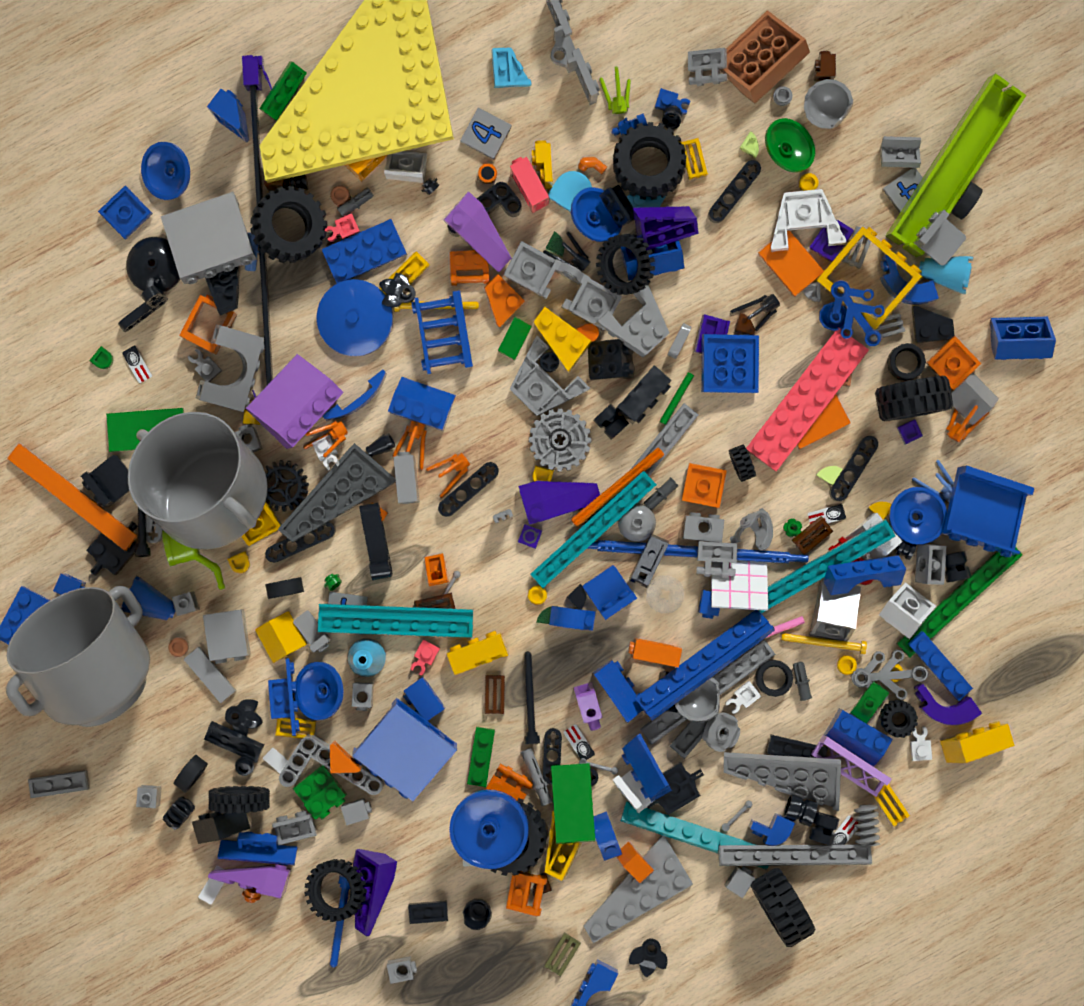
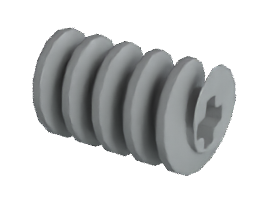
[854,804,880,846]

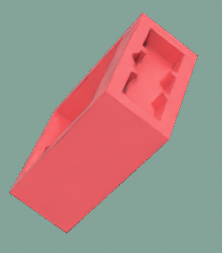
[510,157,549,213]

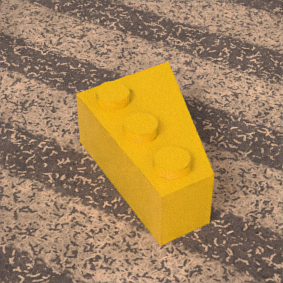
[534,307,592,373]
[446,630,509,675]
[940,721,1015,763]
[545,810,582,881]

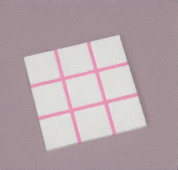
[711,560,768,611]

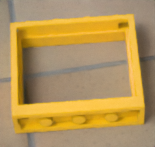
[817,226,923,330]

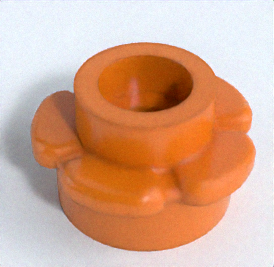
[242,887,261,903]

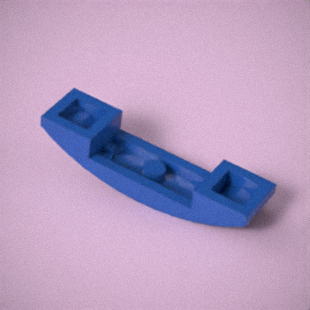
[322,370,387,421]

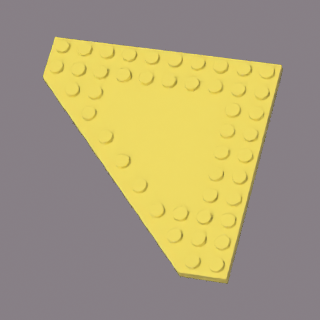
[260,0,454,183]

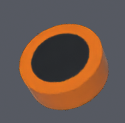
[478,164,497,184]

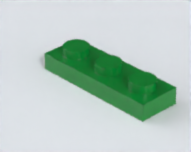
[259,61,307,121]
[467,726,495,787]

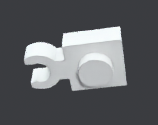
[312,435,339,470]
[725,681,761,714]
[910,727,932,761]

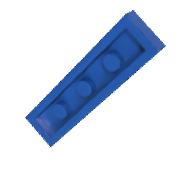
[908,631,973,701]

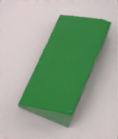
[498,317,532,360]

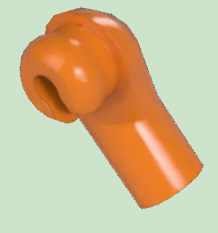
[578,157,607,174]

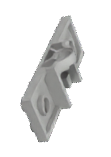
[546,0,600,105]
[503,241,622,330]

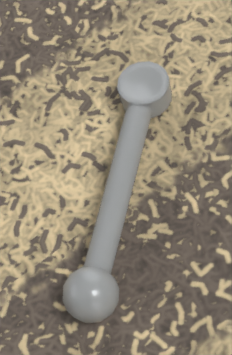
[436,571,461,604]
[579,758,618,774]
[722,800,753,831]

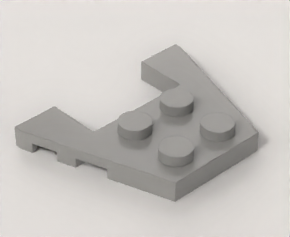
[595,285,669,357]
[510,336,590,416]

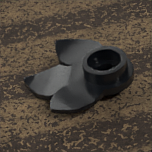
[379,273,416,307]
[225,699,263,736]
[629,938,668,977]

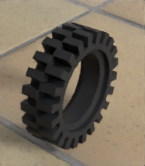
[596,234,655,295]
[209,786,270,813]
[304,859,367,922]

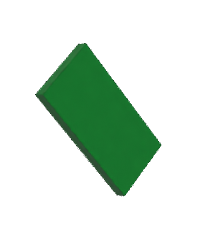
[106,408,184,452]
[551,763,595,844]

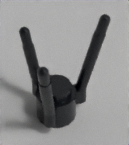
[543,232,591,272]
[730,294,780,331]

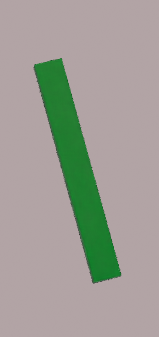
[896,547,1023,658]

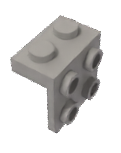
[913,210,966,266]

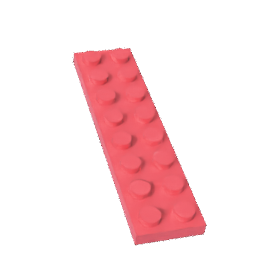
[746,327,869,472]

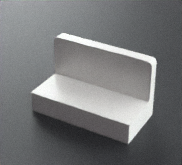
[613,770,655,813]

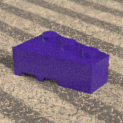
[633,206,699,250]

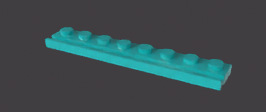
[318,604,473,638]

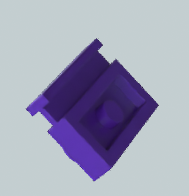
[810,220,854,263]
[694,314,730,354]

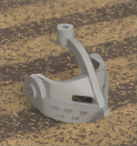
[730,508,773,551]

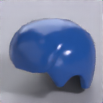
[819,302,847,331]

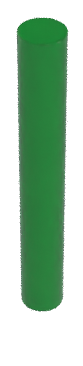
[659,372,694,425]

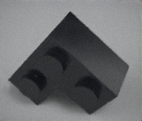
[192,812,250,844]

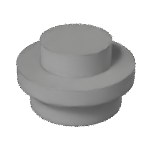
[773,86,793,106]

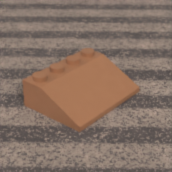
[720,10,810,104]

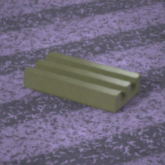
[544,932,581,977]

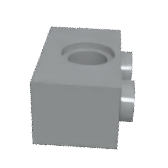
[682,512,724,543]
[915,544,946,585]

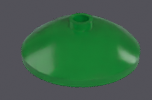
[765,118,815,173]

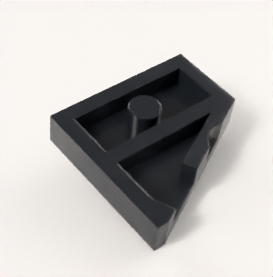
[912,306,955,343]

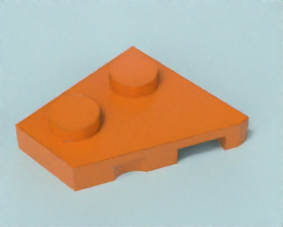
[484,274,525,327]

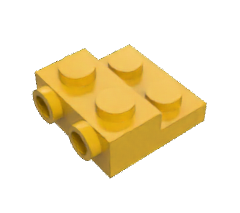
[531,140,553,189]

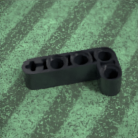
[447,182,522,237]
[359,502,393,581]

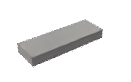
[184,647,236,703]
[28,770,89,798]

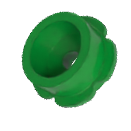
[783,518,802,537]
[324,573,342,591]

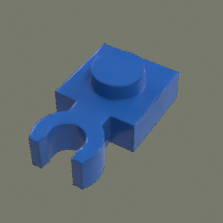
[655,88,690,115]

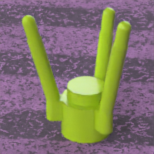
[599,66,631,114]

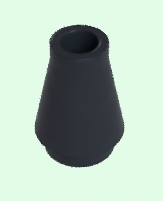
[366,433,396,457]

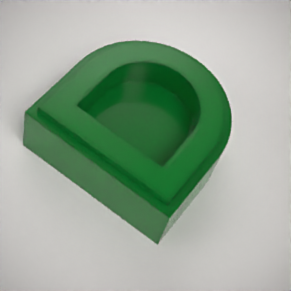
[89,346,114,369]

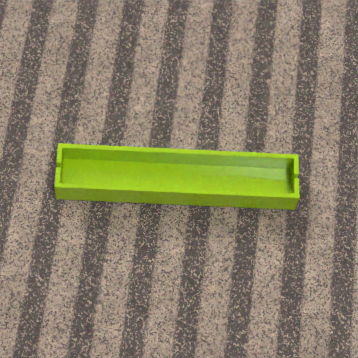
[885,73,1026,257]

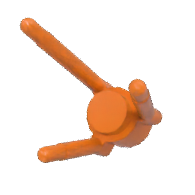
[946,405,989,443]
[303,421,348,458]
[392,421,427,470]
[426,453,470,498]

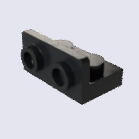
[599,185,635,228]

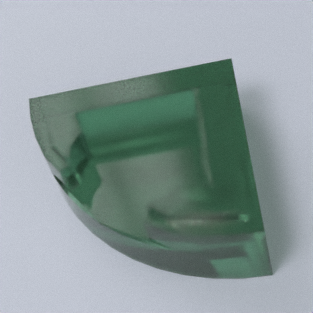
[546,231,565,258]
[536,606,558,624]

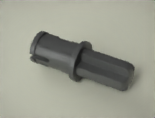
[337,187,374,217]
[644,477,679,510]
[793,662,812,701]

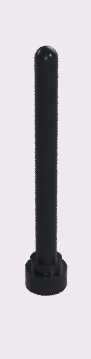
[135,507,151,557]
[524,651,540,744]

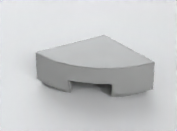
[802,282,821,302]

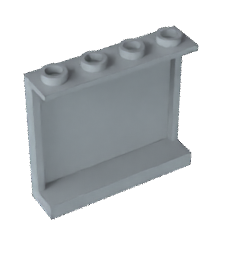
[161,192,257,284]

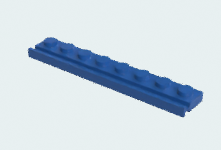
[634,610,775,721]

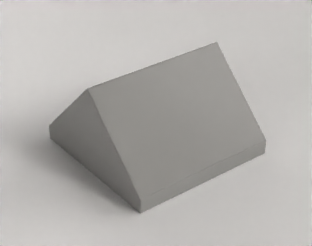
[951,372,999,425]

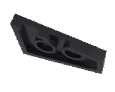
[205,266,240,316]

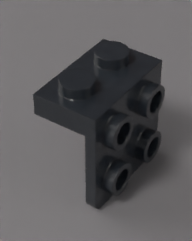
[588,339,635,380]
[80,455,130,507]

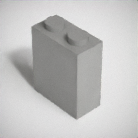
[394,452,420,504]
[203,609,250,664]

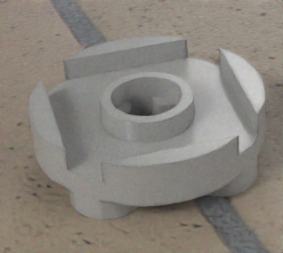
[702,712,740,752]

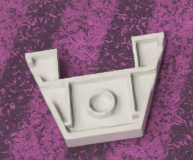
[771,189,846,252]

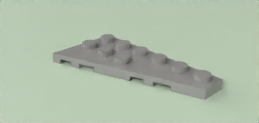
[724,752,841,811]
[583,835,693,943]

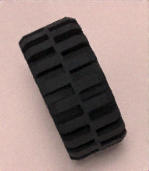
[613,122,686,200]
[250,186,327,263]
[875,376,953,421]
[491,798,547,876]
[751,868,816,947]

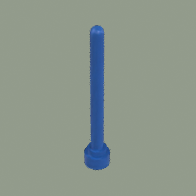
[330,875,350,968]

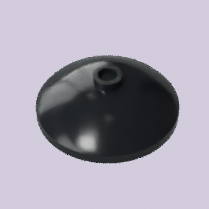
[126,237,180,293]

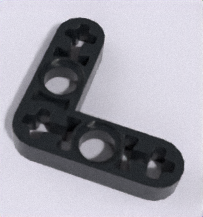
[118,285,168,332]
[543,727,599,786]

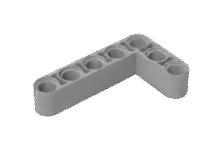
[279,734,384,795]

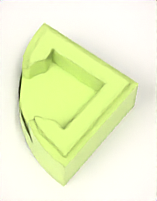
[740,131,759,159]
[816,466,843,485]

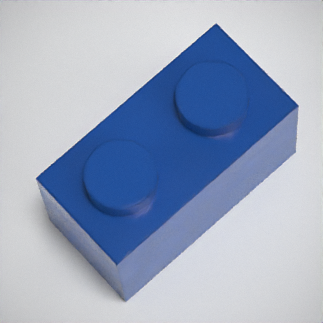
[403,676,446,721]

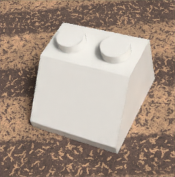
[845,513,902,560]
[879,582,936,639]

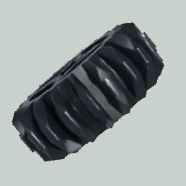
[265,460,309,512]

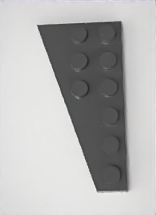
[278,443,396,542]

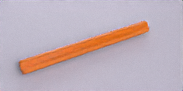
[571,448,664,527]

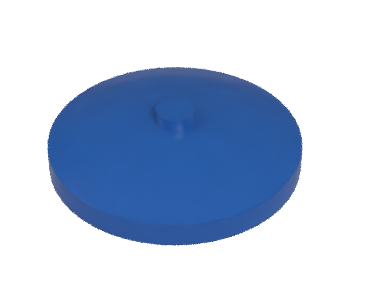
[317,279,393,356]
[449,790,529,869]

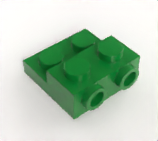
[293,765,347,820]

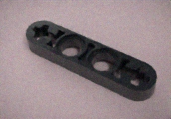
[708,160,761,223]
[829,436,878,501]
[438,462,499,517]
[265,522,336,563]

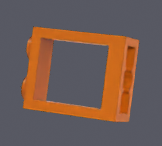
[179,294,237,355]
[628,638,682,667]

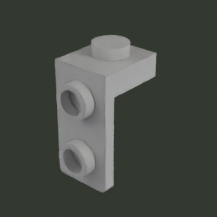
[293,610,331,653]

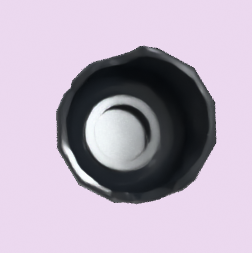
[462,898,492,930]

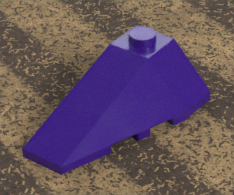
[518,481,600,525]
[353,849,397,936]

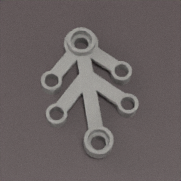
[852,649,928,701]

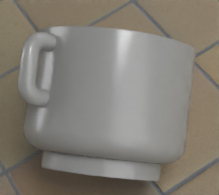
[128,412,267,549]
[6,586,150,727]

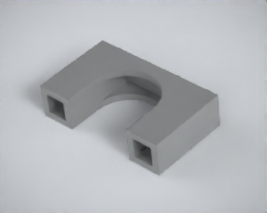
[195,324,264,412]

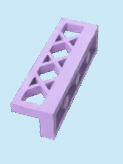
[811,735,892,797]

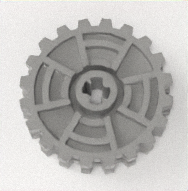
[529,409,591,472]

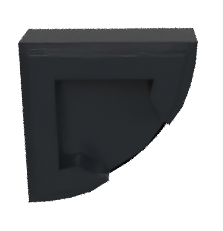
[567,584,586,610]

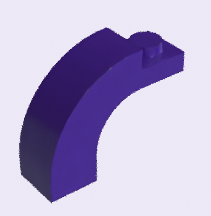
[914,683,982,725]

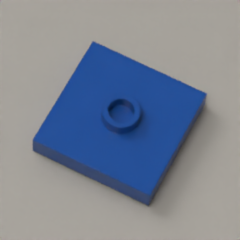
[98,185,153,240]

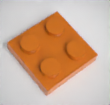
[926,336,982,390]
[681,463,727,508]

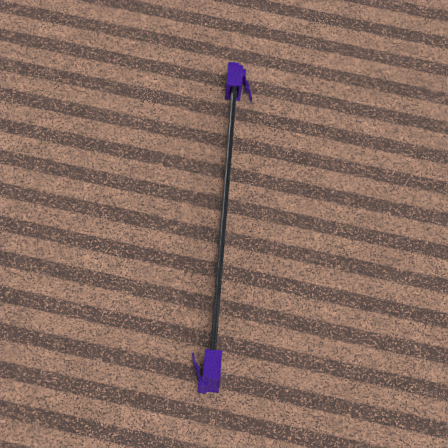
[242,55,273,398]

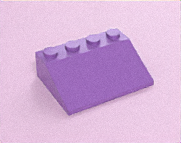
[245,354,344,449]

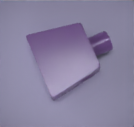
[573,682,602,731]

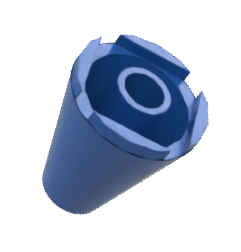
[121,575,176,620]

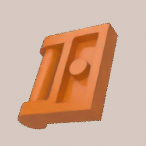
[450,250,489,286]
[506,871,547,916]

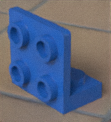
[583,565,637,620]

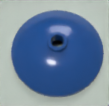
[141,142,190,200]
[571,187,622,242]
[889,487,947,545]
[294,662,344,720]

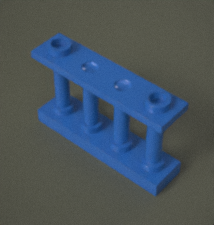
[411,290,473,374]

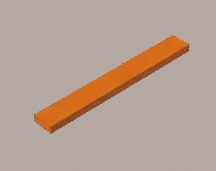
[7,443,138,551]

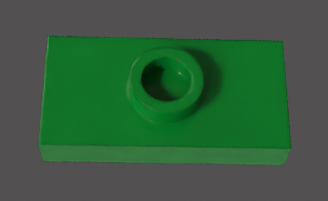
[851,681,889,724]

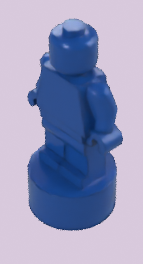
[611,113,648,136]

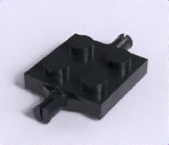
[86,521,138,576]
[647,762,704,815]

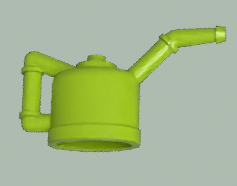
[162,530,225,590]

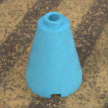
[919,256,973,294]
[348,639,386,677]

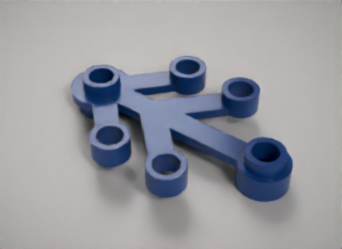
[830,280,885,346]

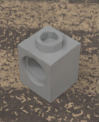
[235,424,263,452]
[172,592,200,616]
[352,682,374,711]
[136,785,162,808]
[341,798,372,825]
[725,866,755,898]
[387,956,417,984]

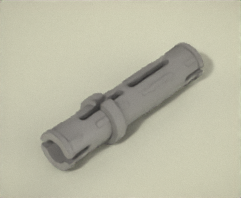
[520,747,553,806]

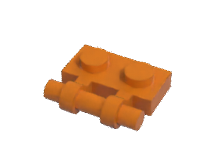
[485,763,533,801]

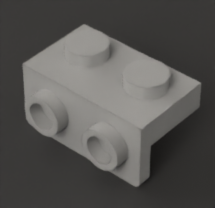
[880,136,921,168]
[272,810,317,845]

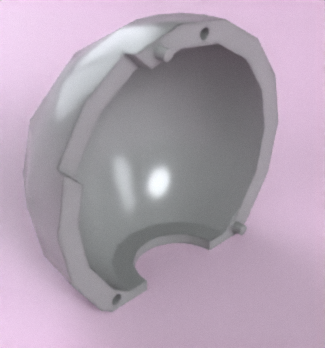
[804,79,853,129]
[675,677,720,723]

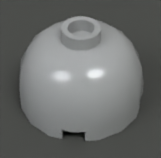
[618,504,656,542]

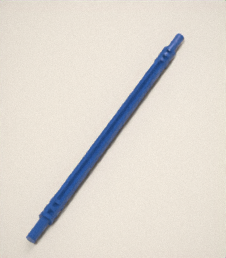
[587,540,809,564]

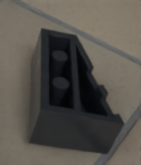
[616,365,672,425]

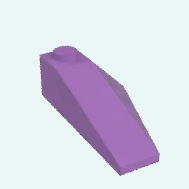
[442,191,512,272]
[208,864,291,898]

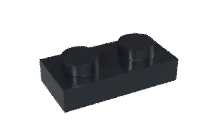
[408,900,449,924]

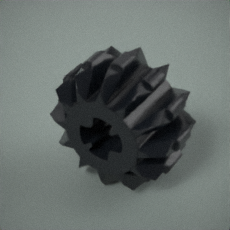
[163,796,195,830]

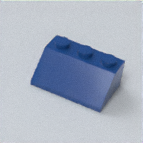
[207,88,249,143]
[620,240,685,281]
[990,316,1056,360]
[388,377,456,431]
[593,659,643,723]
[824,708,893,767]
[621,734,672,802]

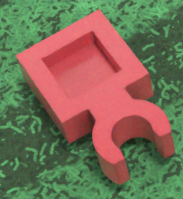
[325,213,360,242]
[411,639,440,675]

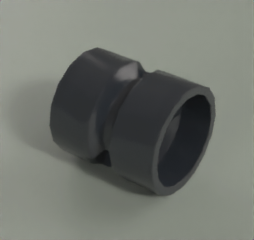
[593,404,629,440]
[945,551,971,582]
[783,794,818,827]
[809,812,840,845]

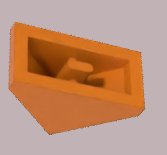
[424,553,449,587]
[330,740,362,773]
[616,841,655,884]

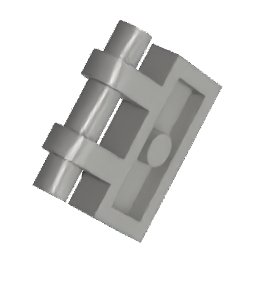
[688,48,727,86]
[696,541,737,578]

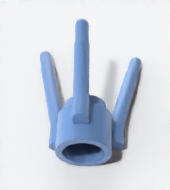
[912,460,954,503]

